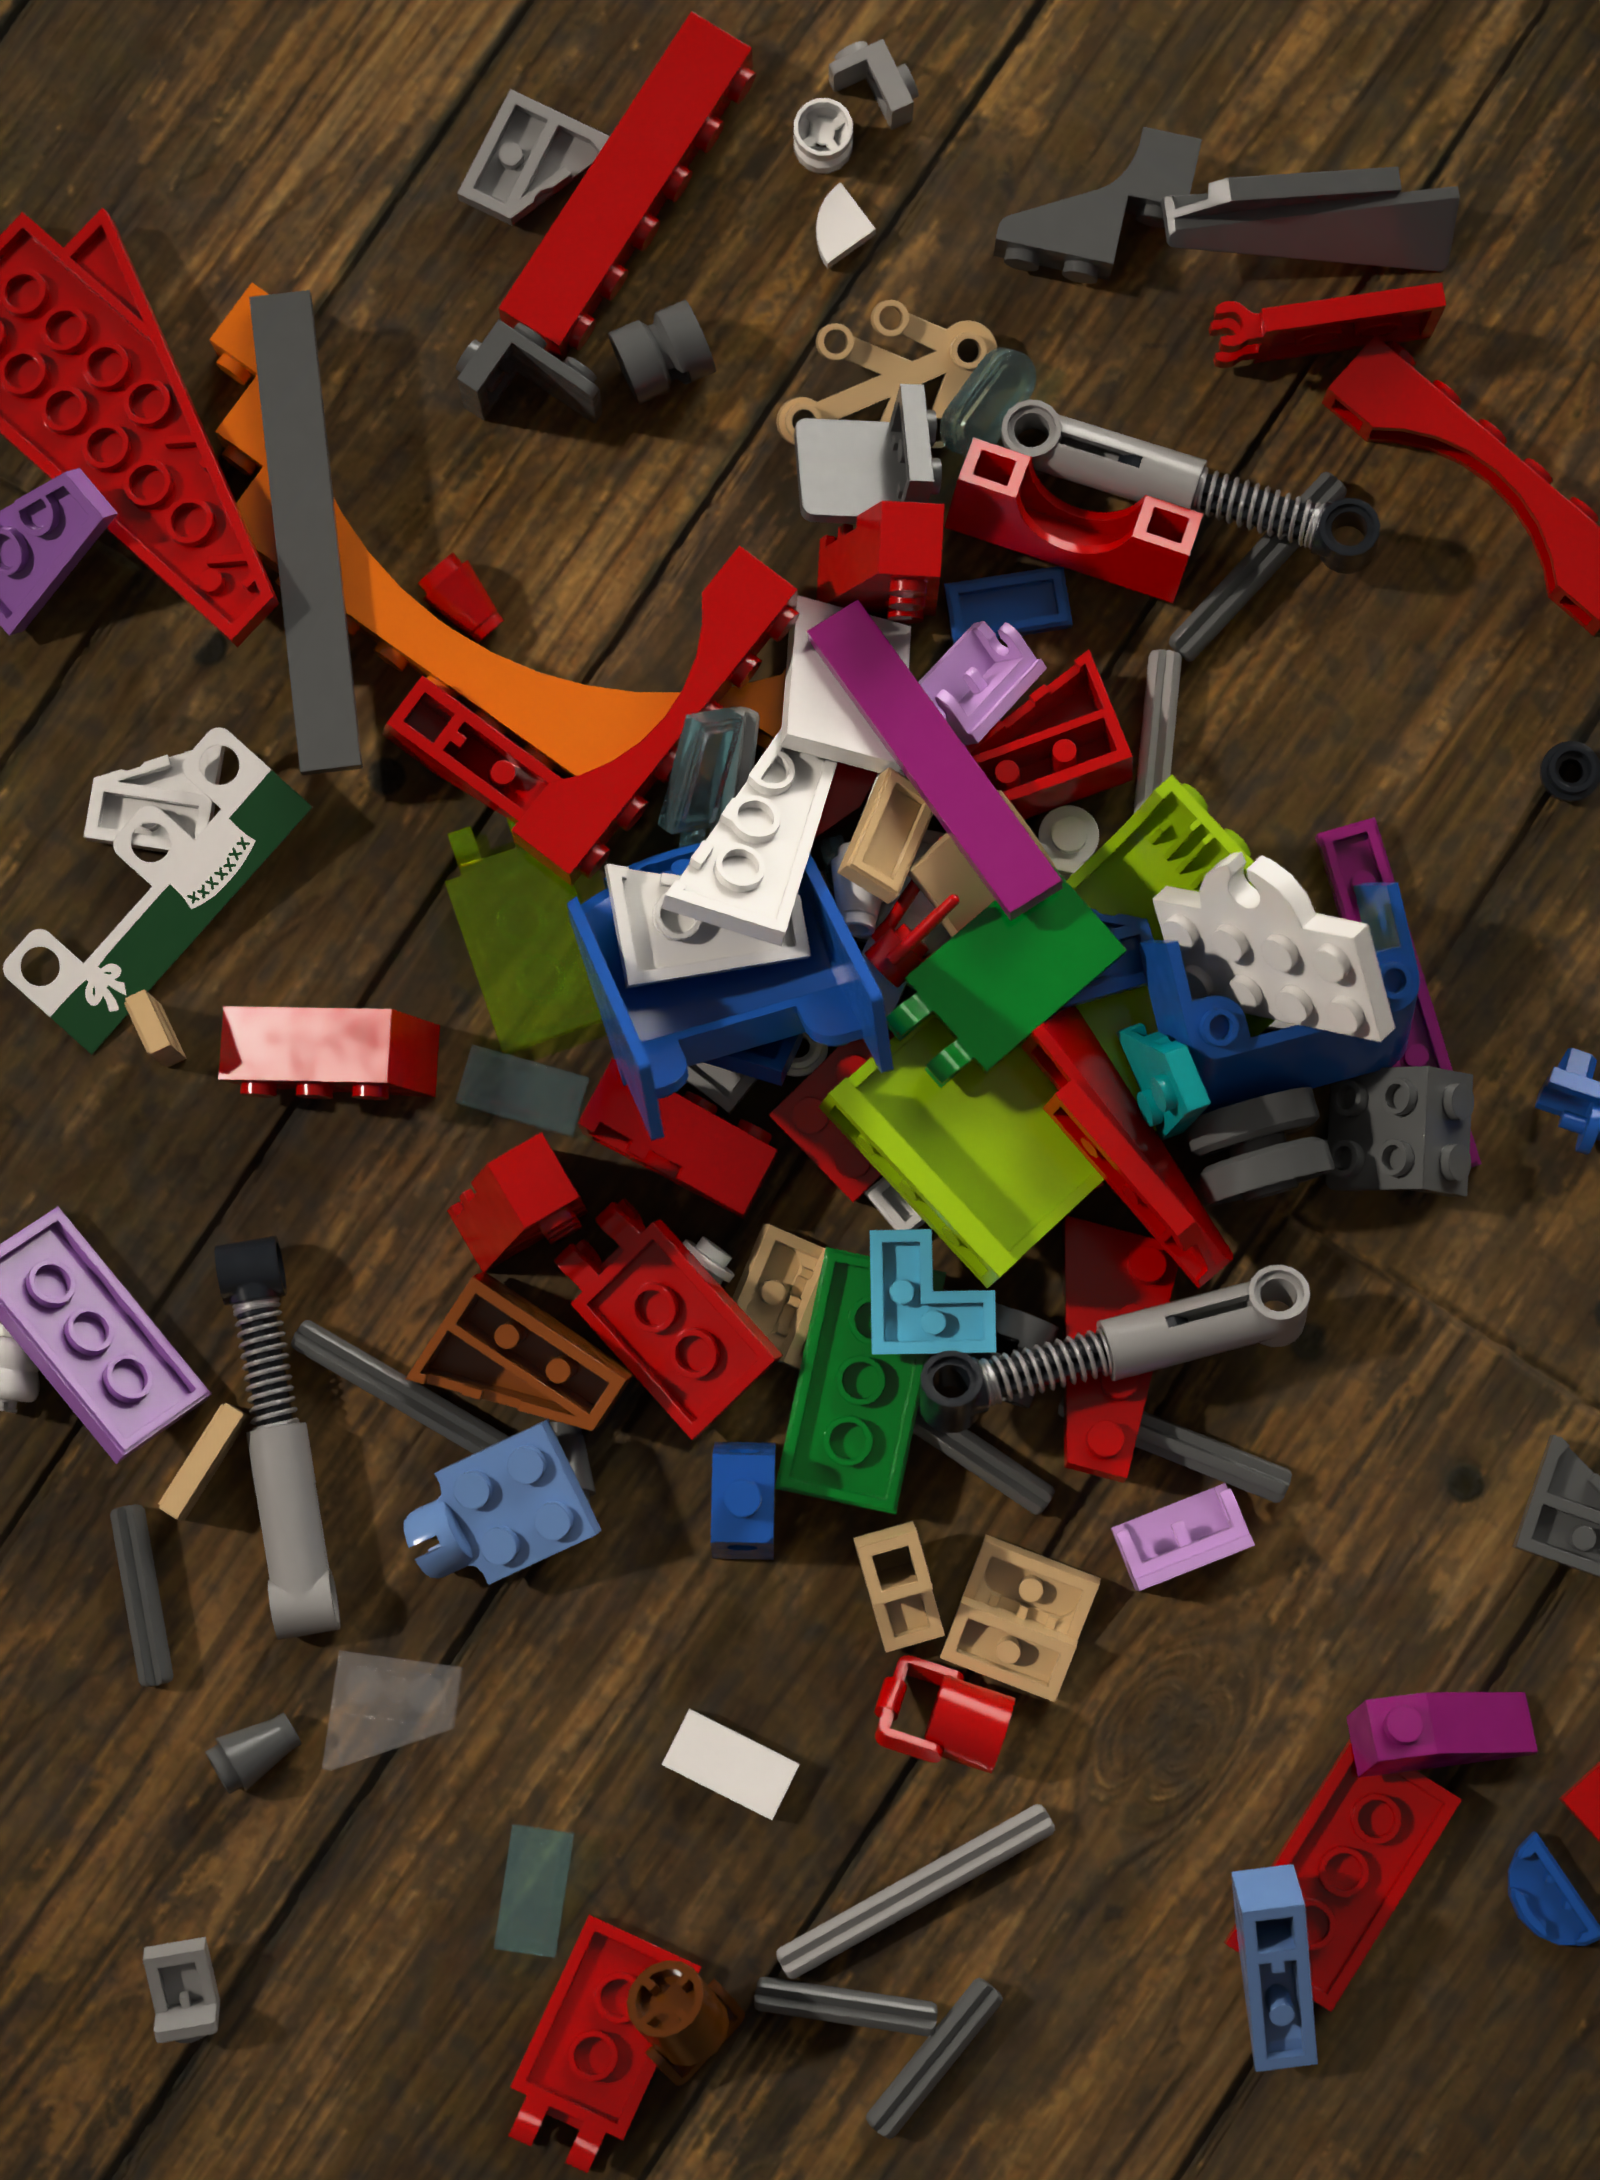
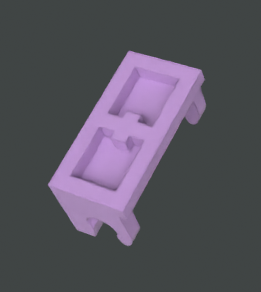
[918,621,1047,745]
[1111,1483,1255,1591]

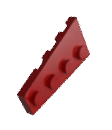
[1062,1215,1179,1483]

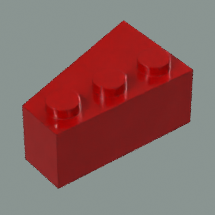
[577,1058,778,1219]

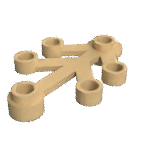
[776,300,997,448]

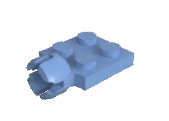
[404,1419,602,1585]

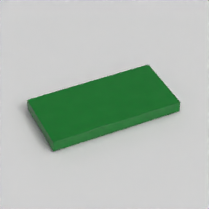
[775,1247,946,1514]

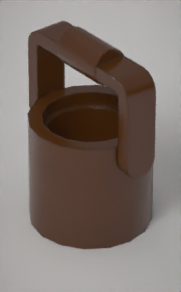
[627,1960,745,2086]

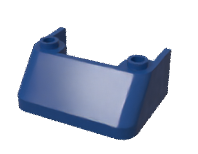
[1137,882,1420,1115]

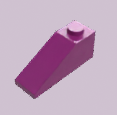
[1346,1692,1538,1778]

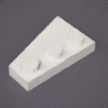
[604,864,811,988]

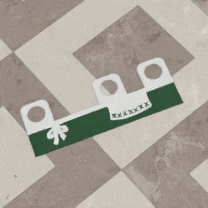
[3,727,313,1055]

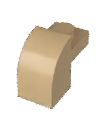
[853,1521,945,1653]

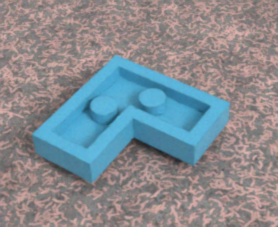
[870,1229,996,1355]

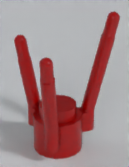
[864,836,960,988]

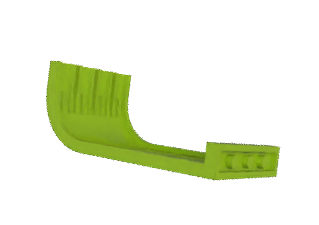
[819,774,1275,1288]

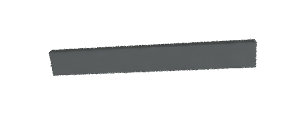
[249,290,363,776]

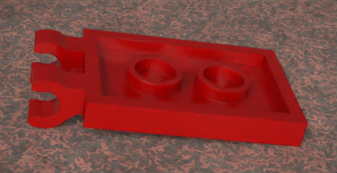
[1209,282,1446,368]
[554,1198,783,1440]
[508,1915,701,2173]

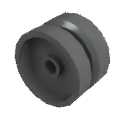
[1184,1087,1335,1207]

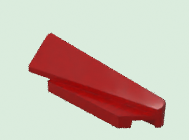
[1021,1006,1233,1288]

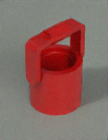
[874,1655,1016,1774]

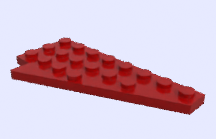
[0,208,279,648]

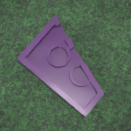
[0,468,118,636]

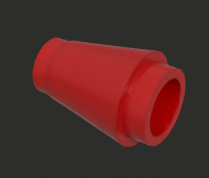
[417,552,504,644]

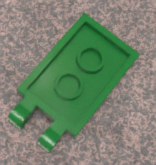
[886,863,1127,1088]

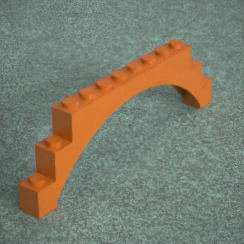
[209,282,786,789]

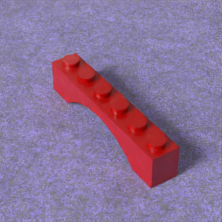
[1322,335,1600,636]
[511,545,800,886]

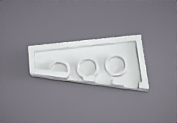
[661,729,837,946]

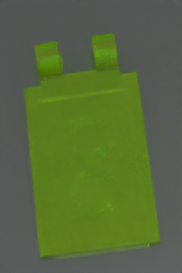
[445,818,602,1055]

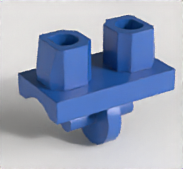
[1535,1048,1600,1155]

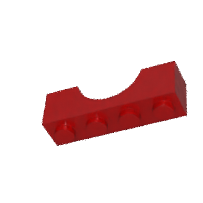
[944,437,1203,603]

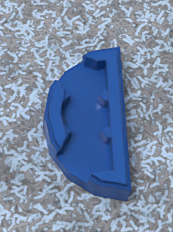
[1508,1831,1600,1946]

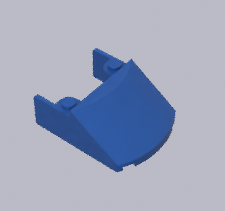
[567,843,893,1141]

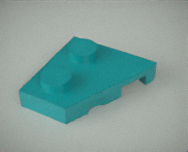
[1116,1023,1211,1141]

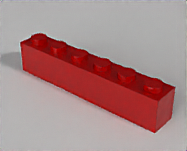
[498,11,756,361]

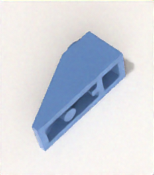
[1231,1864,1318,2072]

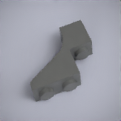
[993,127,1202,284]

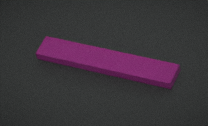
[807,600,1063,921]
[1315,817,1481,1168]

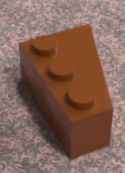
[405,1271,634,1431]

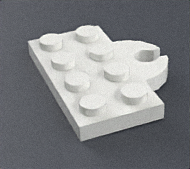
[1152,852,1395,1042]

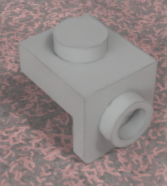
[829,39,919,130]
[143,1937,220,2043]

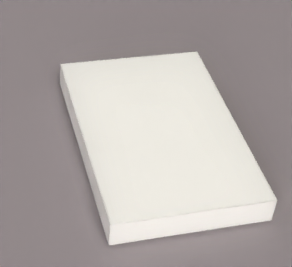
[780,595,911,773]

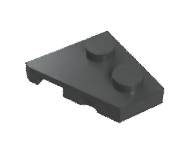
[1512,1435,1600,1578]

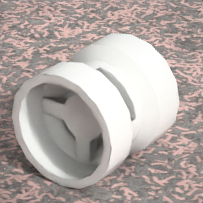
[794,98,853,173]

